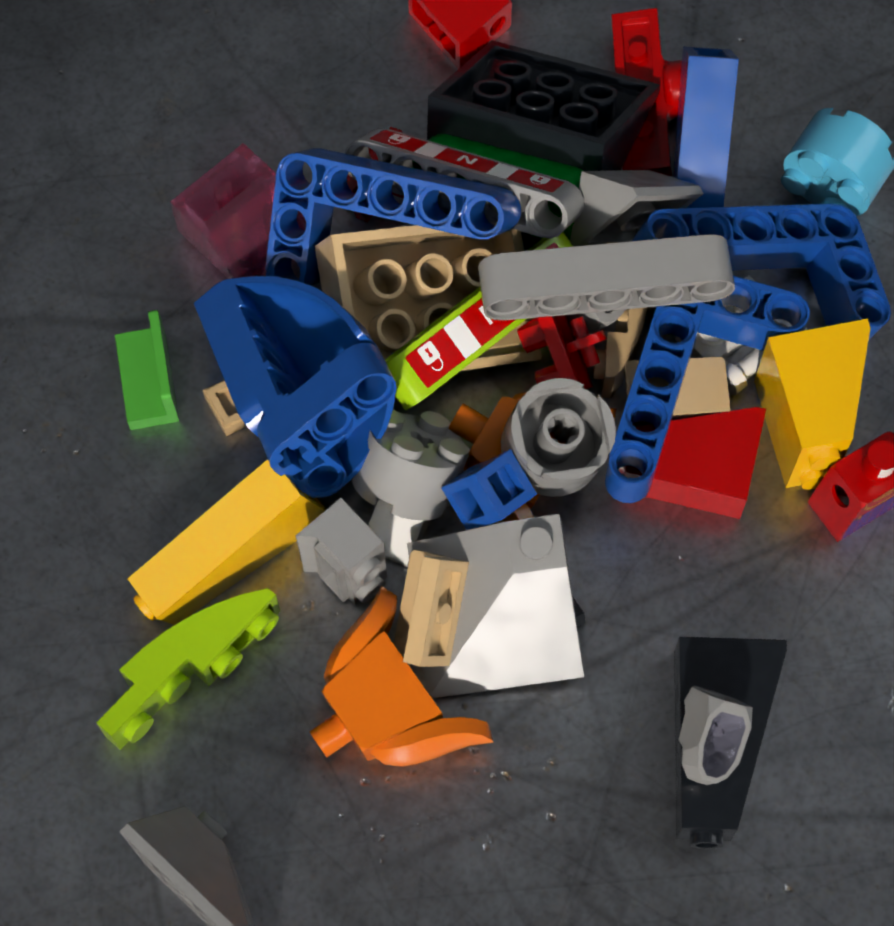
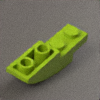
[96,588,280,750]

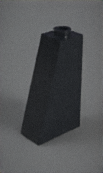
[674,637,787,849]

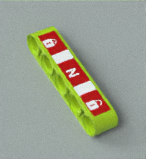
[385,232,574,410]

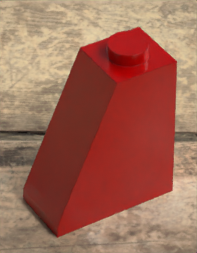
[618,407,766,519]

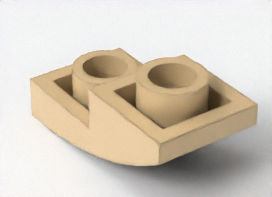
[593,307,648,398]

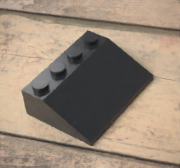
[427,40,660,171]

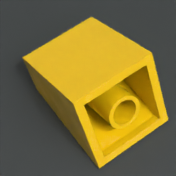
[754,318,871,490]

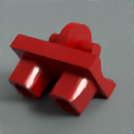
[517,315,607,389]

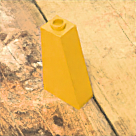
[127,459,327,625]

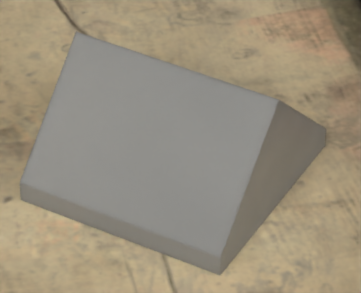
[570,170,703,247]

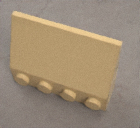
[315,222,542,371]

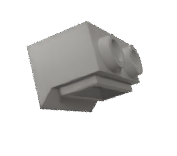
[296,498,387,605]

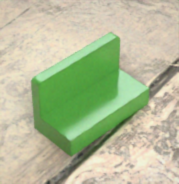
[115,310,179,430]

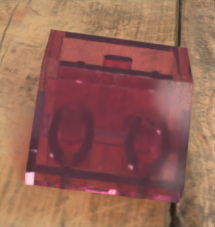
[170,143,306,279]

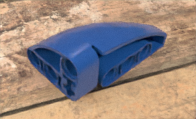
[194,276,396,498]

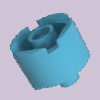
[780,108,894,216]

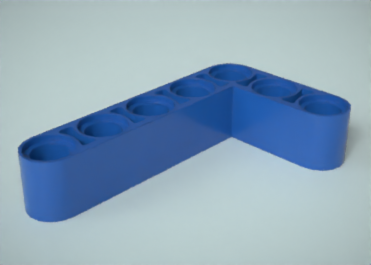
[265,148,521,286]
[631,204,891,341]
[605,275,810,504]

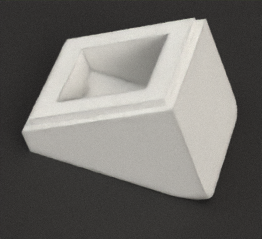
[368,499,429,567]

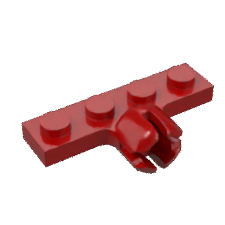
[611,8,682,176]

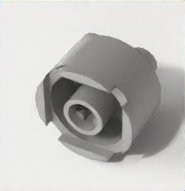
[501,378,616,497]
[352,410,470,521]

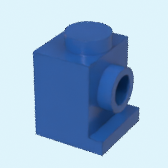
[441,449,537,530]

